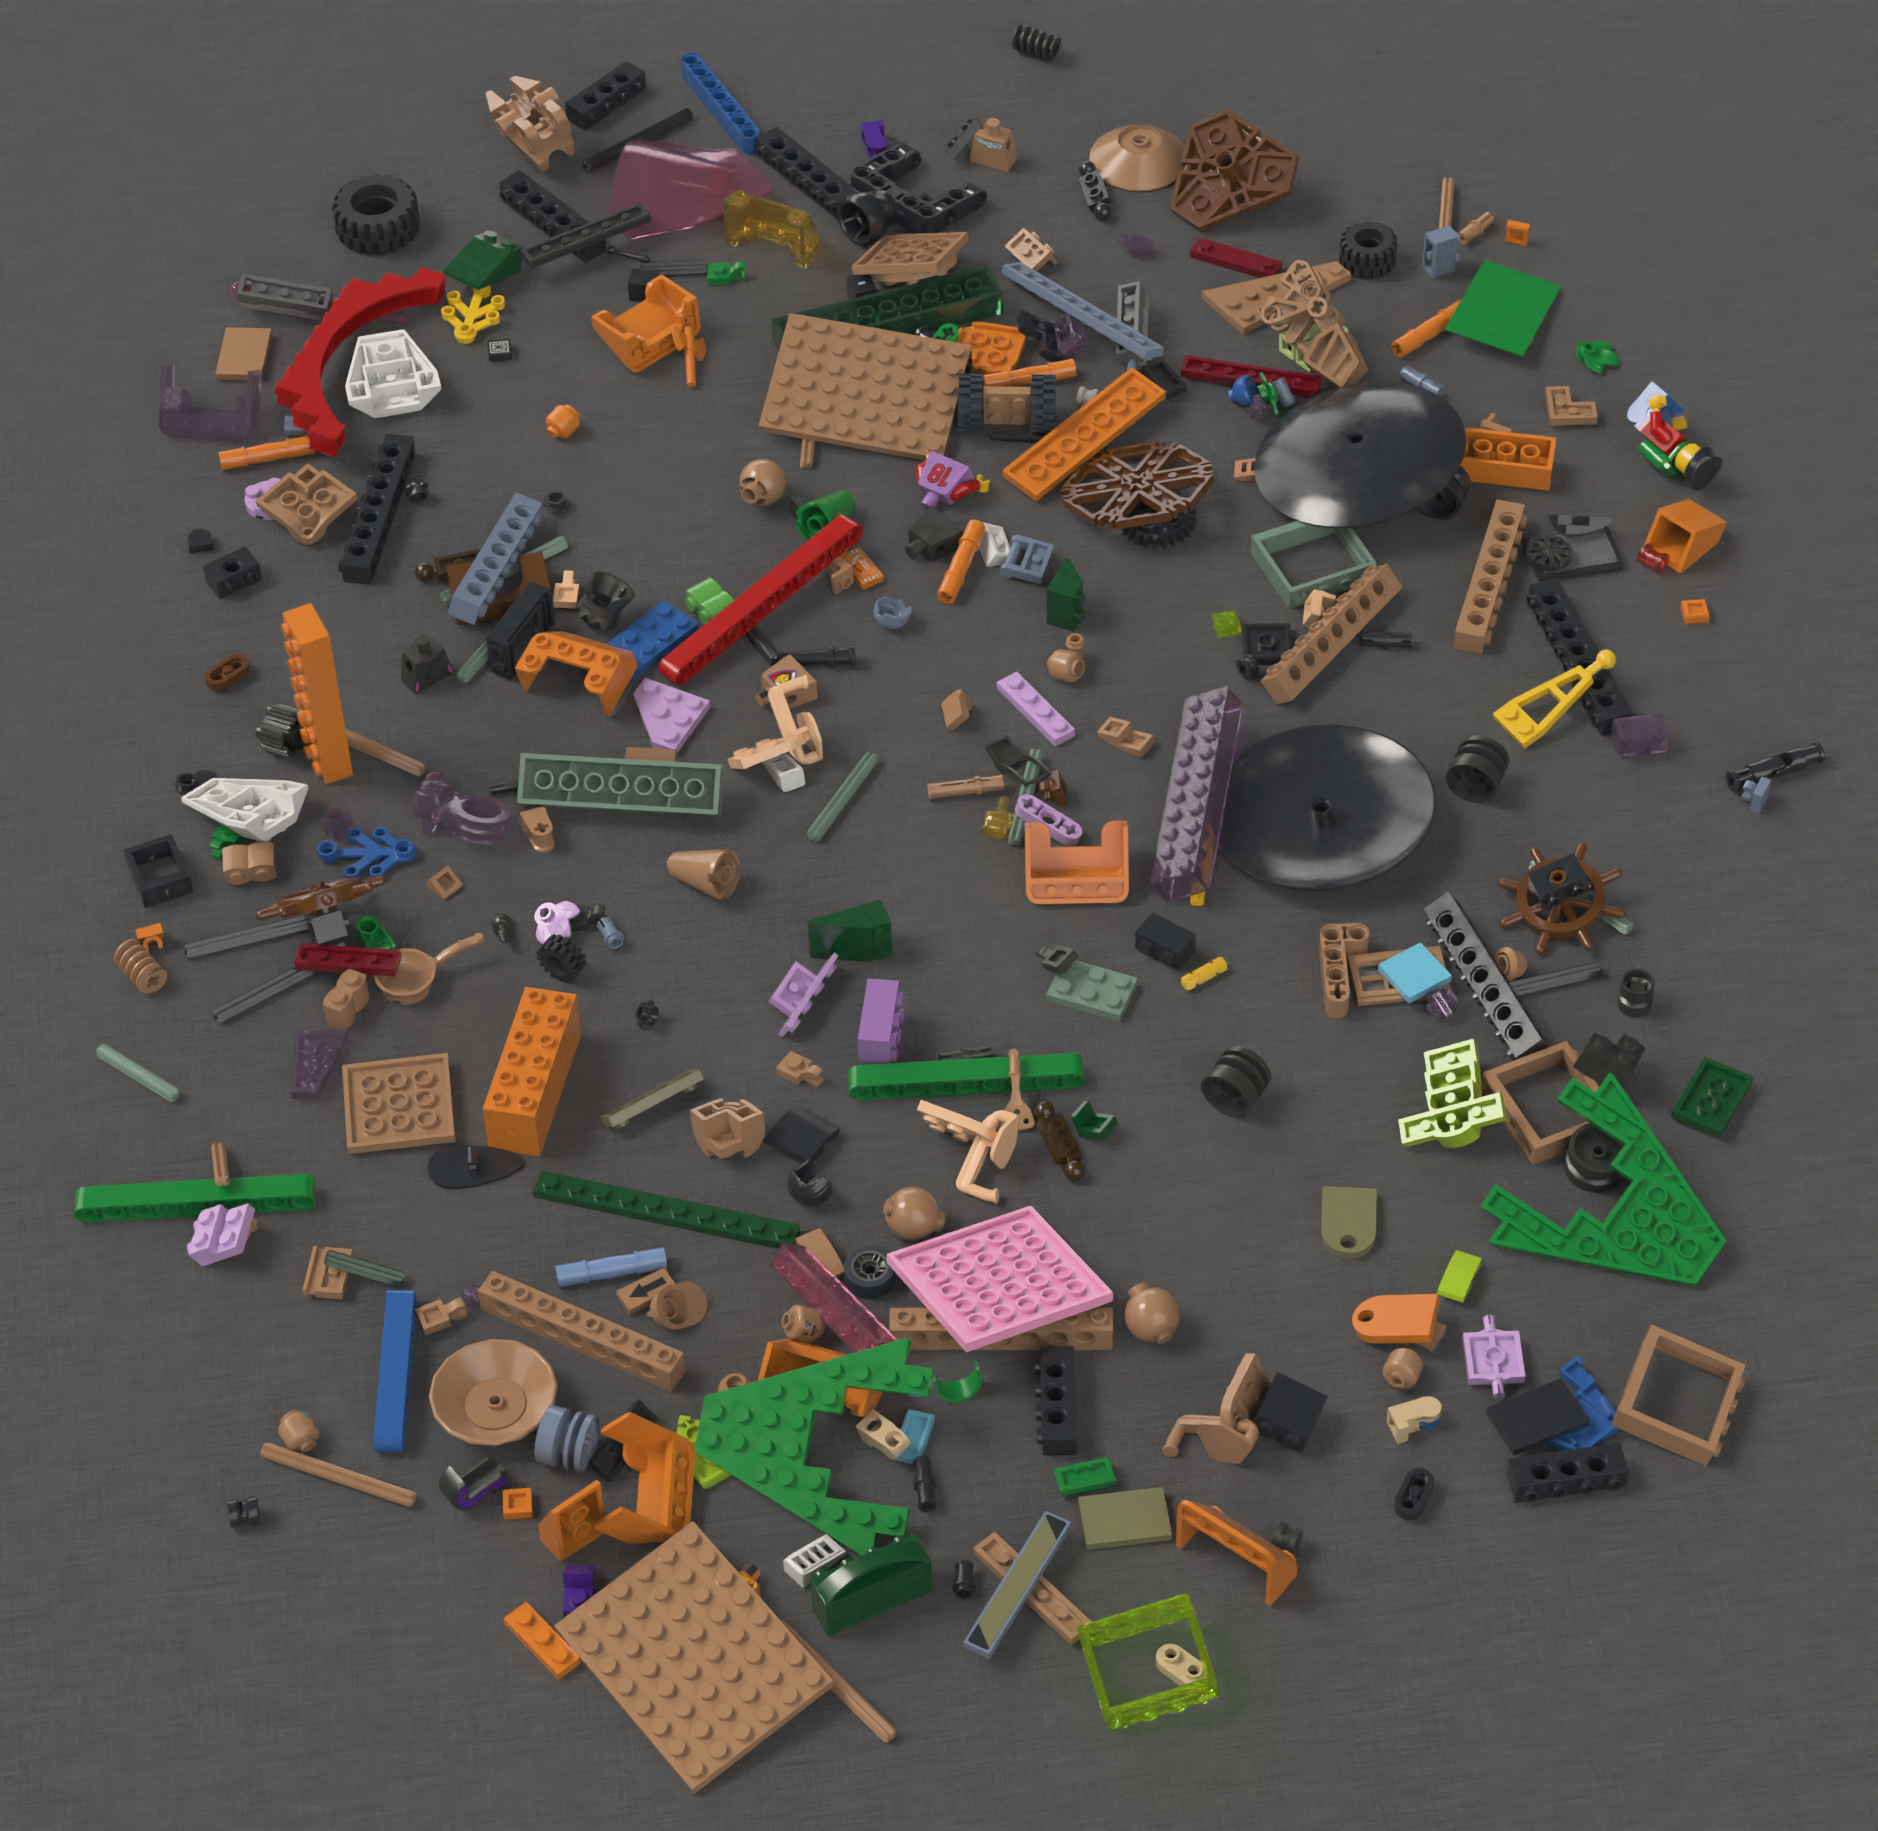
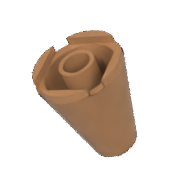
[667,849,740,900]

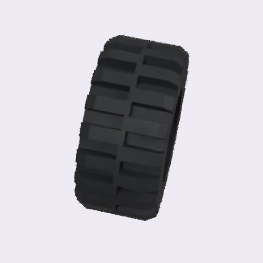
[332,174,420,255]

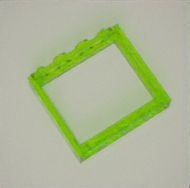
[1076,1593,1221,1731]

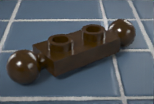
[415,549,481,582]
[1034,1100,1085,1181]

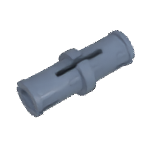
[1399,365,1445,397]

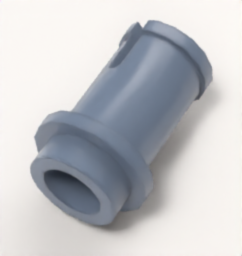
[1272,377,1296,408]
[597,917,624,949]

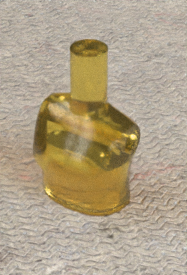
[981,796,1013,839]

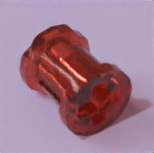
[1637,543,1670,573]

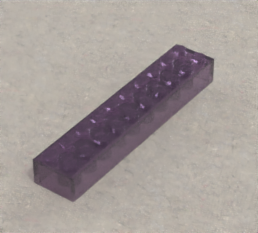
[1150,686,1243,903]

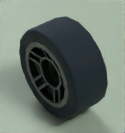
[844,1246,896,1299]

